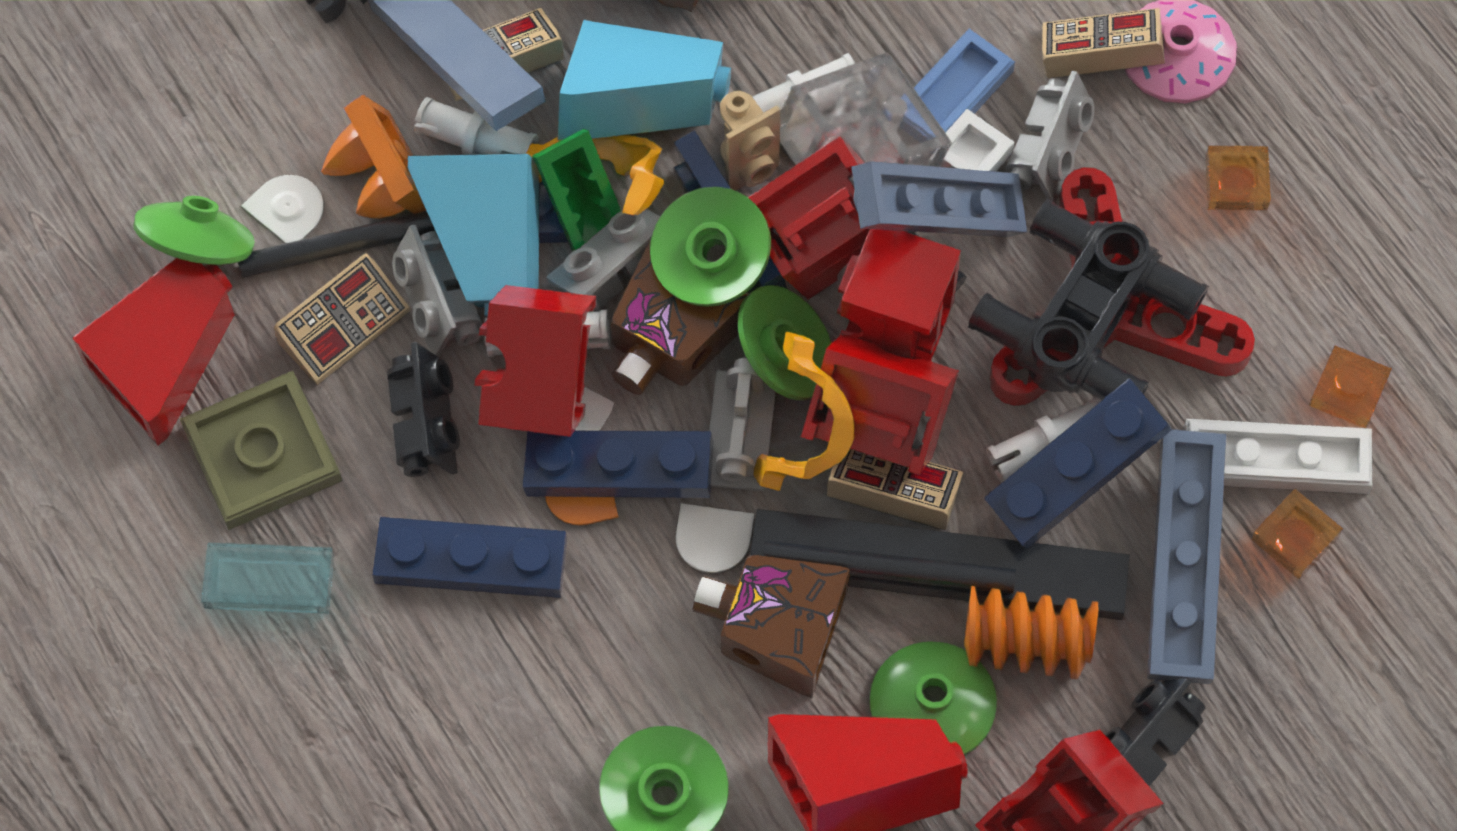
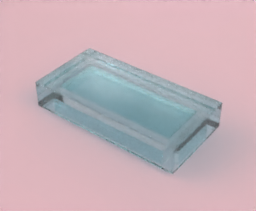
[201,542,335,614]

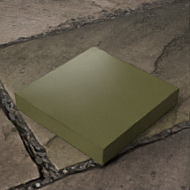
[180,371,343,530]

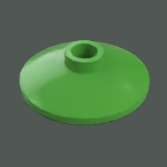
[650,187,771,306]
[133,196,255,265]
[738,285,831,400]
[870,641,997,756]
[599,726,729,831]

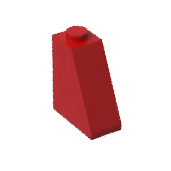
[72,258,235,446]
[768,714,968,831]

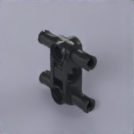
[968,199,1209,400]

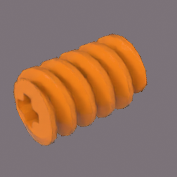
[964,586,1098,680]

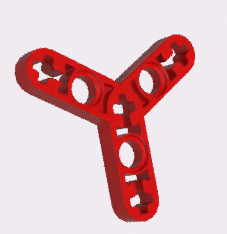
[989,167,1255,406]

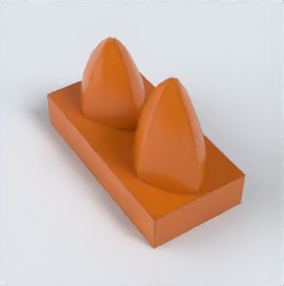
[321,94,427,219]

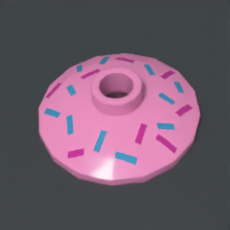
[1125,0,1237,104]

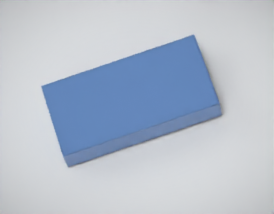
[894,29,1015,146]

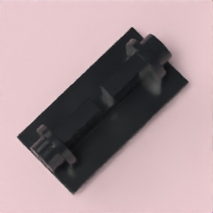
[387,342,460,477]
[1105,678,1206,787]

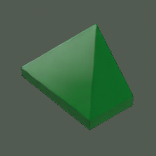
[532,129,621,252]

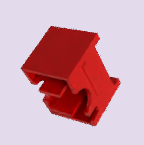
[748,136,908,300]
[837,229,961,361]
[474,285,596,437]
[801,333,959,475]
[975,729,1164,831]

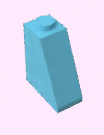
[558,20,731,140]
[408,154,539,317]

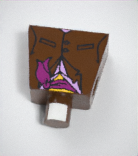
[611,241,747,395]
[693,555,850,698]

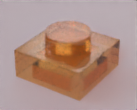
[1205,145,1271,211]
[1309,345,1392,428]
[1251,489,1343,580]

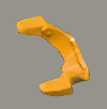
[526,135,664,216]
[753,332,854,491]

